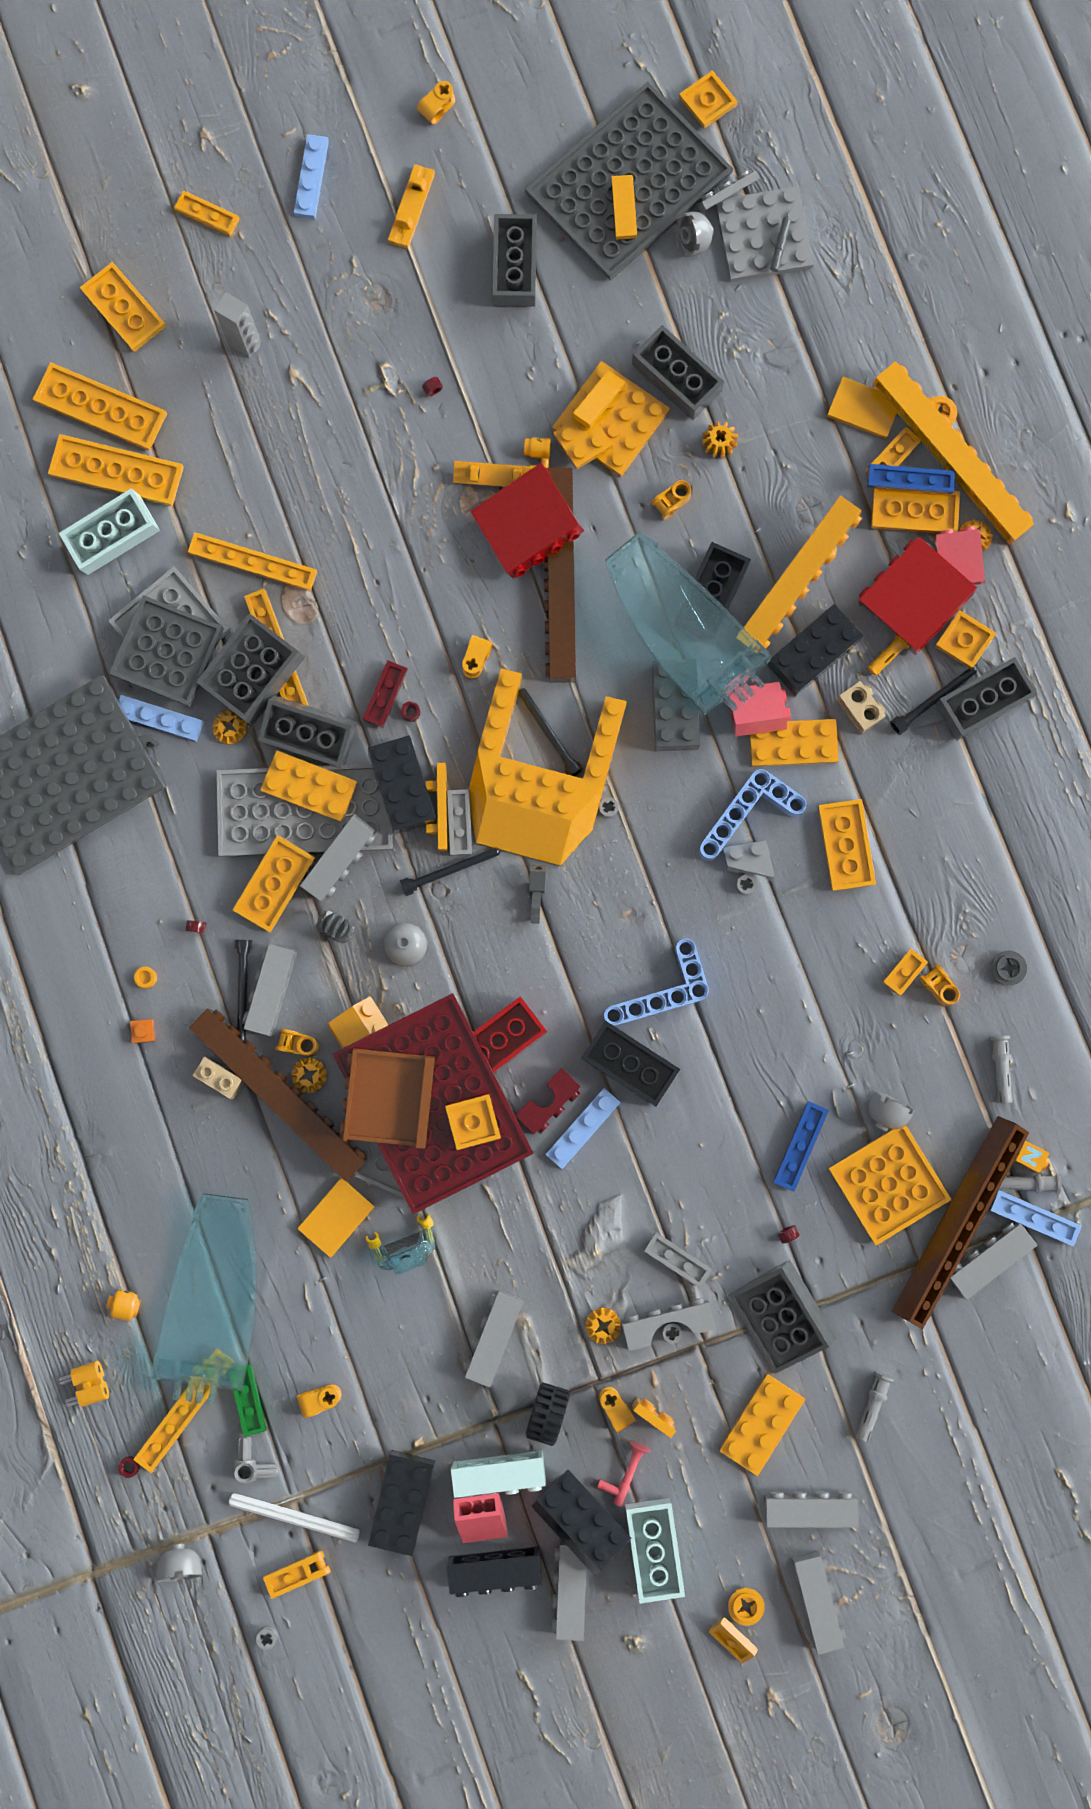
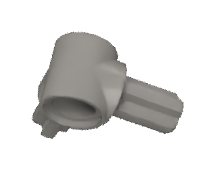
[234,1437,278,1484]

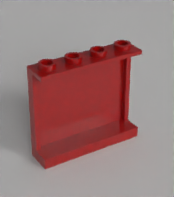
[470,463,585,579]
[859,537,977,655]

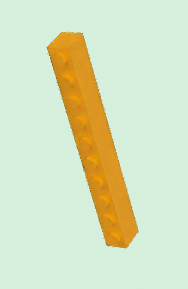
[873,361,1034,545]

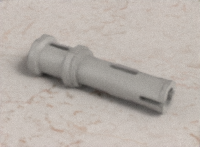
[990,1036,1013,1103]
[999,1174,1062,1194]
[855,1371,894,1442]

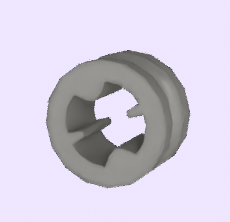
[599,797,618,818]
[736,875,756,895]
[662,1322,683,1344]
[256,1626,278,1650]

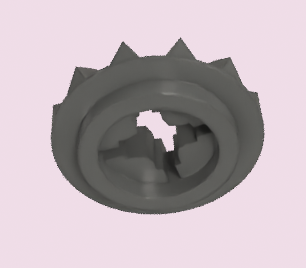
[991,951,1027,986]

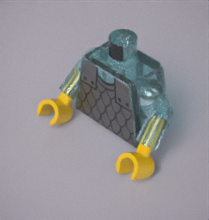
[366,1212,435,1275]

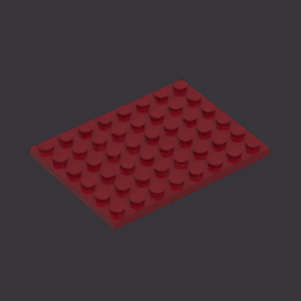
[332,993,534,1215]

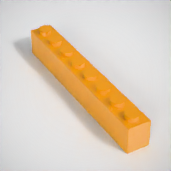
[736,495,862,655]

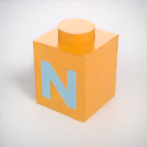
[1014,1141,1049,1173]

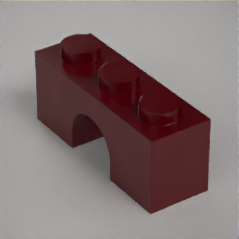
[515,1068,581,1134]

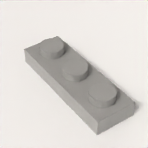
[697,170,759,212]
[447,789,472,856]
[644,1232,713,1288]

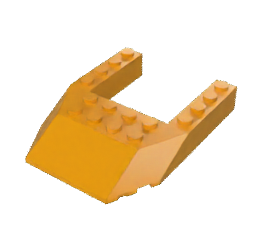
[469,668,627,866]

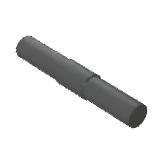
[770,217,791,272]

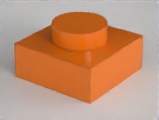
[130,1019,155,1043]

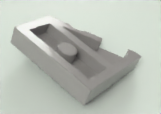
[723,840,775,881]

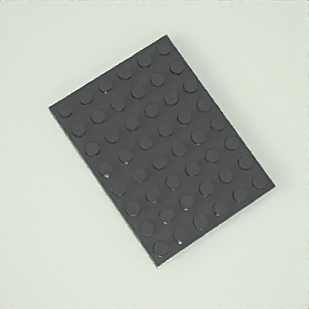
[525,81,733,281]
[0,674,166,875]

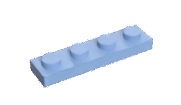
[294,134,329,220]
[119,695,204,742]
[546,1088,621,1169]
[989,1190,1082,1247]

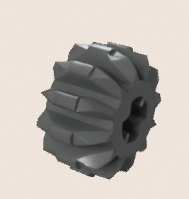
[316,910,354,943]

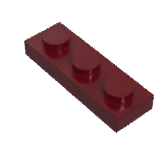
[363,660,408,728]

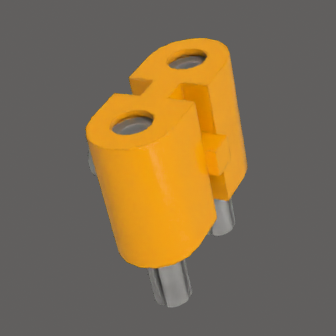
[59,1361,109,1407]

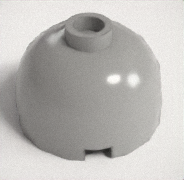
[674,212,713,257]
[384,923,428,967]
[869,1090,915,1131]
[156,1544,202,1583]

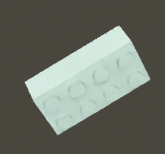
[59,488,160,575]
[451,1450,546,1498]
[625,1498,685,1603]

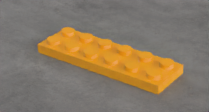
[32,362,167,451]
[48,434,184,507]

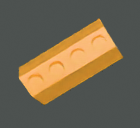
[327,996,388,1048]

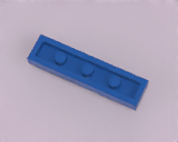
[867,464,955,494]
[773,1101,829,1192]

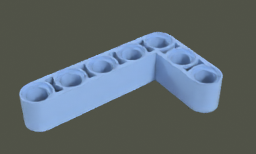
[699,769,806,861]
[604,938,709,1026]

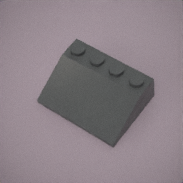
[196,613,305,725]
[728,1260,837,1374]

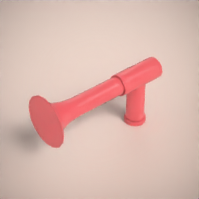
[597,1441,651,1506]

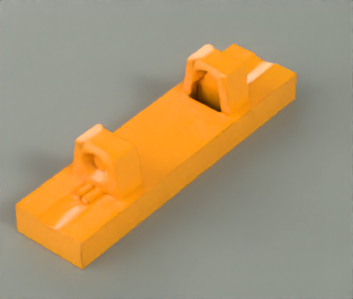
[388,164,435,249]
[453,460,534,487]
[425,763,448,852]

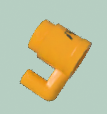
[524,437,551,468]

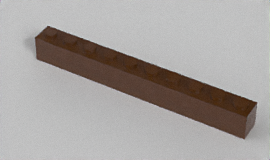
[544,468,576,683]
[189,1008,368,1182]
[891,1116,1030,1330]

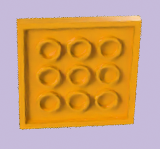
[552,361,670,477]
[828,1125,952,1246]

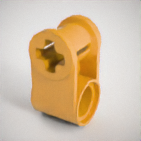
[417,81,455,124]
[650,480,691,520]
[462,635,493,679]
[919,964,960,1006]
[275,1028,320,1056]
[296,1384,342,1418]
[599,1387,636,1433]

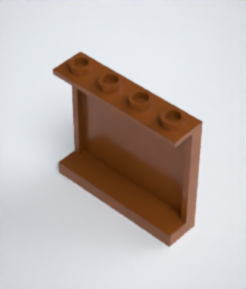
[340,1048,435,1149]

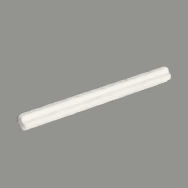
[229,1493,360,1542]

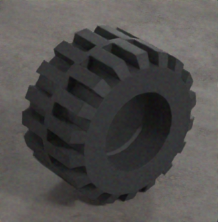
[526,1382,570,1446]

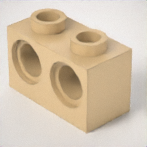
[837,681,886,735]
[193,1057,245,1099]

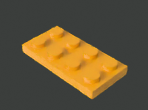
[80,262,167,352]
[871,488,960,534]
[749,719,839,767]
[260,750,358,823]
[818,799,876,892]
[233,835,316,933]
[719,1373,805,1476]

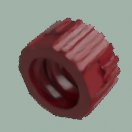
[422,377,443,397]
[401,701,421,722]
[186,920,206,933]
[777,1225,800,1244]
[118,1456,140,1478]

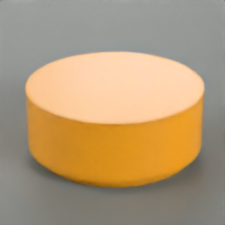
[134,966,157,989]

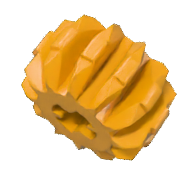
[702,421,738,459]

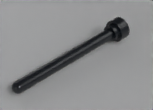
[890,667,977,735]
[518,688,584,777]
[400,848,500,897]
[235,940,253,1042]

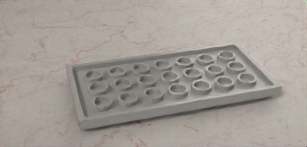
[216,764,393,857]

